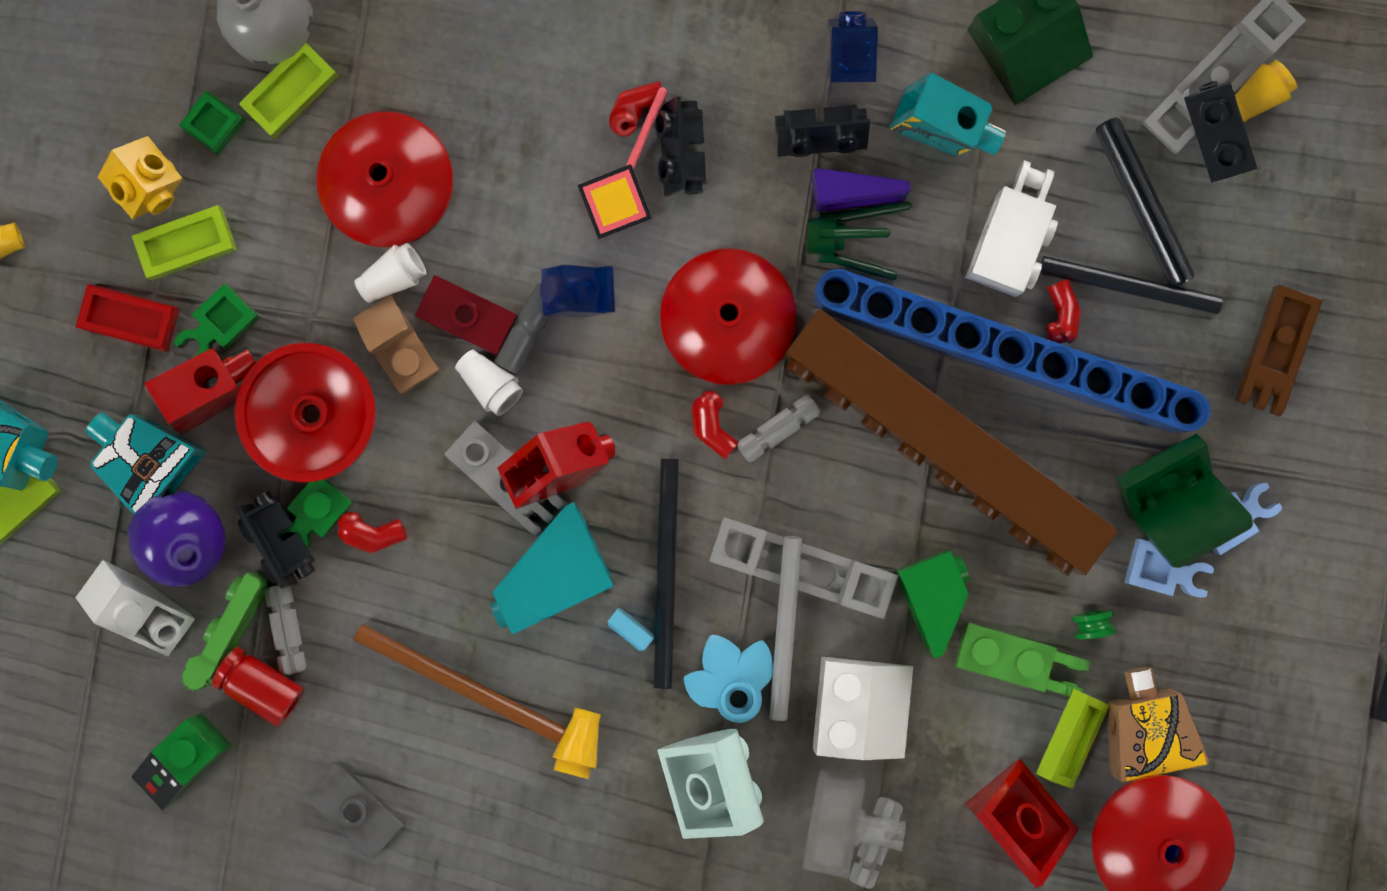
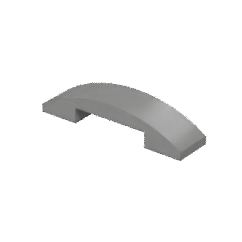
[1142,0,1306,154]
[708,517,898,619]

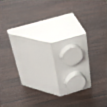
[812,656,913,760]

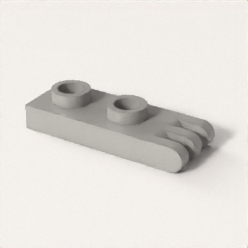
[444,420,567,537]

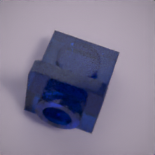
[828,11,878,83]

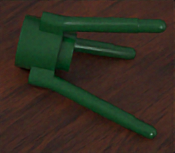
[807,201,912,280]

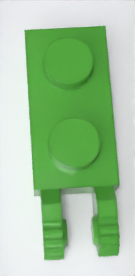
[181,570,272,691]
[954,622,1091,696]

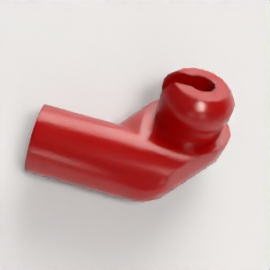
[609,81,666,137]
[1045,279,1081,344]
[691,391,738,459]
[337,512,408,553]

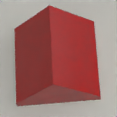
[965,759,1079,888]

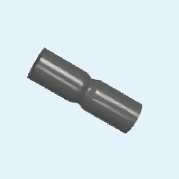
[493,283,561,376]

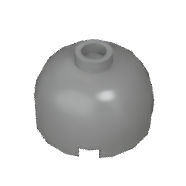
[217,0,313,64]

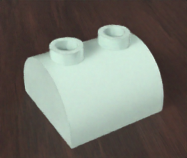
[657,729,764,839]

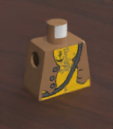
[1107,667,1209,783]

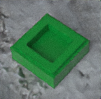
[178,90,246,156]

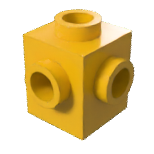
[98,136,183,219]

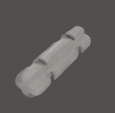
[737,395,820,462]
[264,585,306,675]
[849,797,903,889]

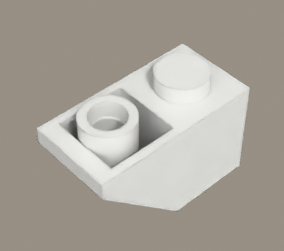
[75,560,195,656]

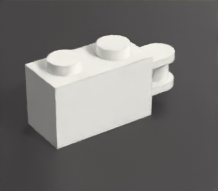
[965,160,1058,298]

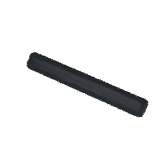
[1096,117,1194,286]

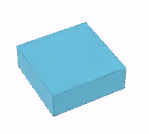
[607,607,654,651]

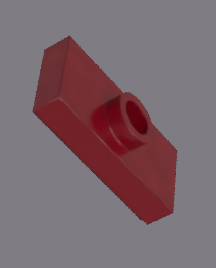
[414,275,518,356]

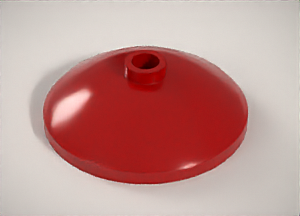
[316,111,454,248]
[660,248,796,385]
[235,343,376,482]
[1091,775,1235,891]

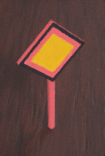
[577,87,667,240]

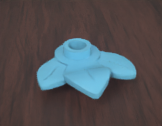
[684,634,773,723]

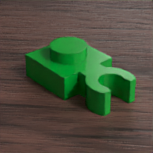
[174,283,261,358]
[280,479,355,549]

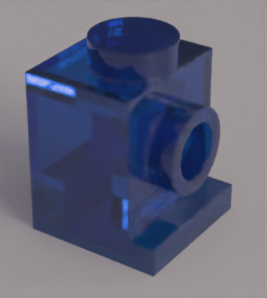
[540,265,615,317]

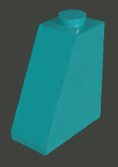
[490,502,615,635]

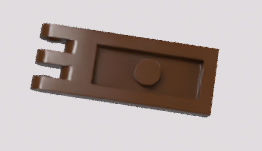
[1235,284,1323,417]

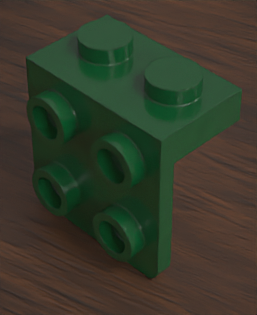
[1116,433,1253,568]

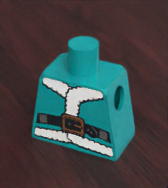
[85,412,207,515]

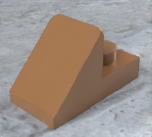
[353,294,441,395]

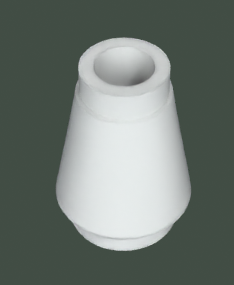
[354,243,426,303]
[455,349,523,416]

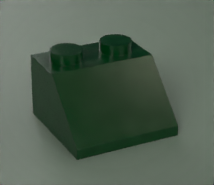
[967,0,1093,106]

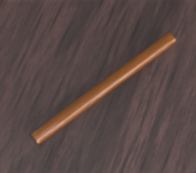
[353,624,566,744]

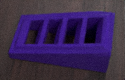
[811,168,911,213]

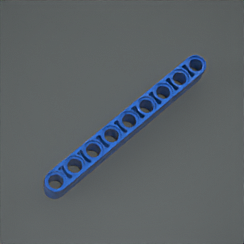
[813,269,1211,433]

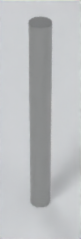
[769,536,802,721]

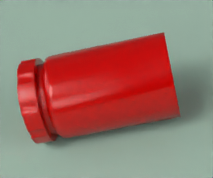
[211,646,305,728]

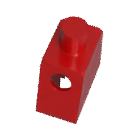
[144,347,256,436]
[497,421,615,509]

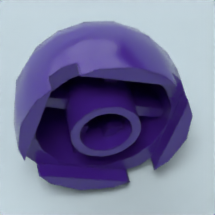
[128,491,226,587]

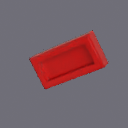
[75,284,180,352]

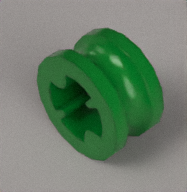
[1071,610,1117,640]

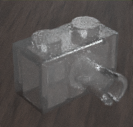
[802,768,907,878]

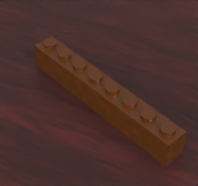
[783,308,1119,576]

